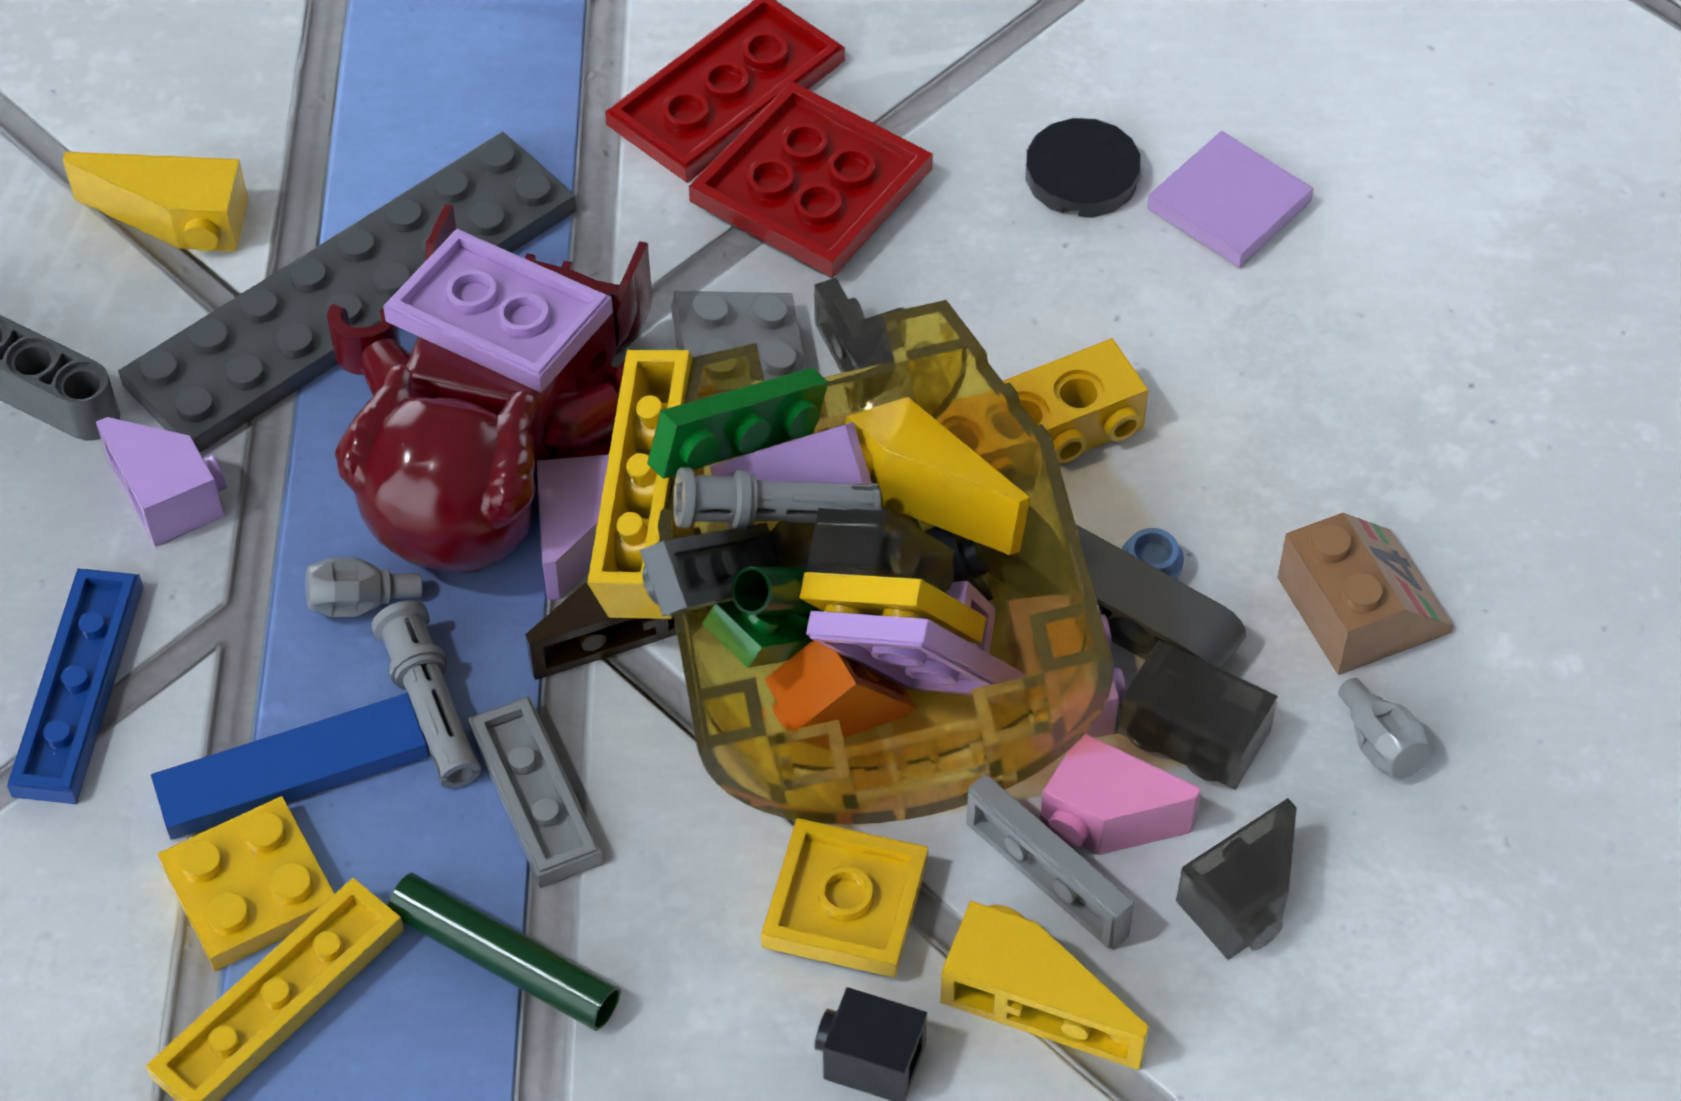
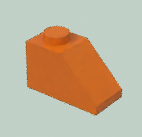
[764,640,917,744]

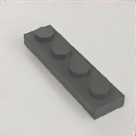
[640,523,783,616]

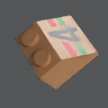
[1277,513,1454,675]

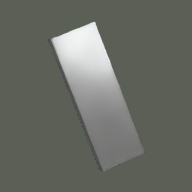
[467,696,603,888]
[966,773,1134,950]

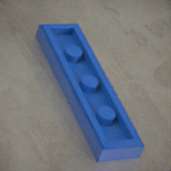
[7,568,144,804]
[150,693,429,840]

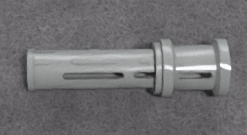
[673,468,881,530]
[371,600,481,788]

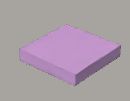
[1147,131,1313,267]

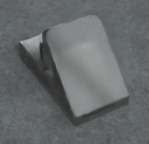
[814,278,905,410]

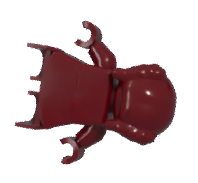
[327,204,653,573]

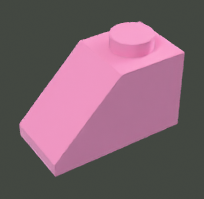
[1040,731,1201,855]

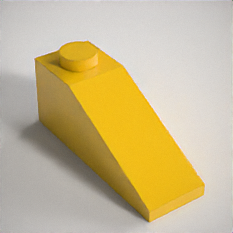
[63,151,249,251]
[845,397,1030,555]
[940,900,1149,1070]

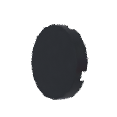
[1025,118,1140,217]

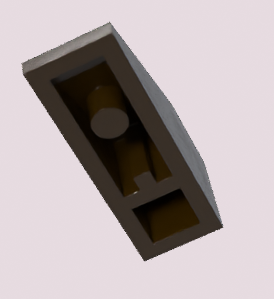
[525,527,714,680]

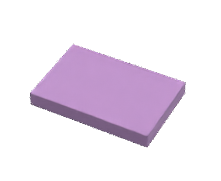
[383,229,613,393]
[806,611,1026,699]

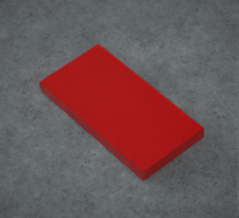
[605,0,845,183]

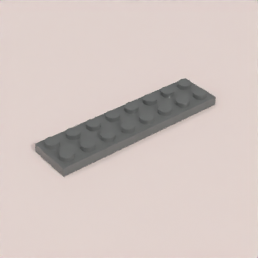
[118,131,577,453]

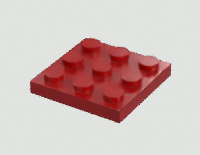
[689,81,933,278]

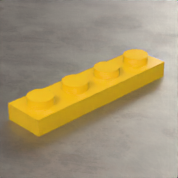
[145,878,404,1101]

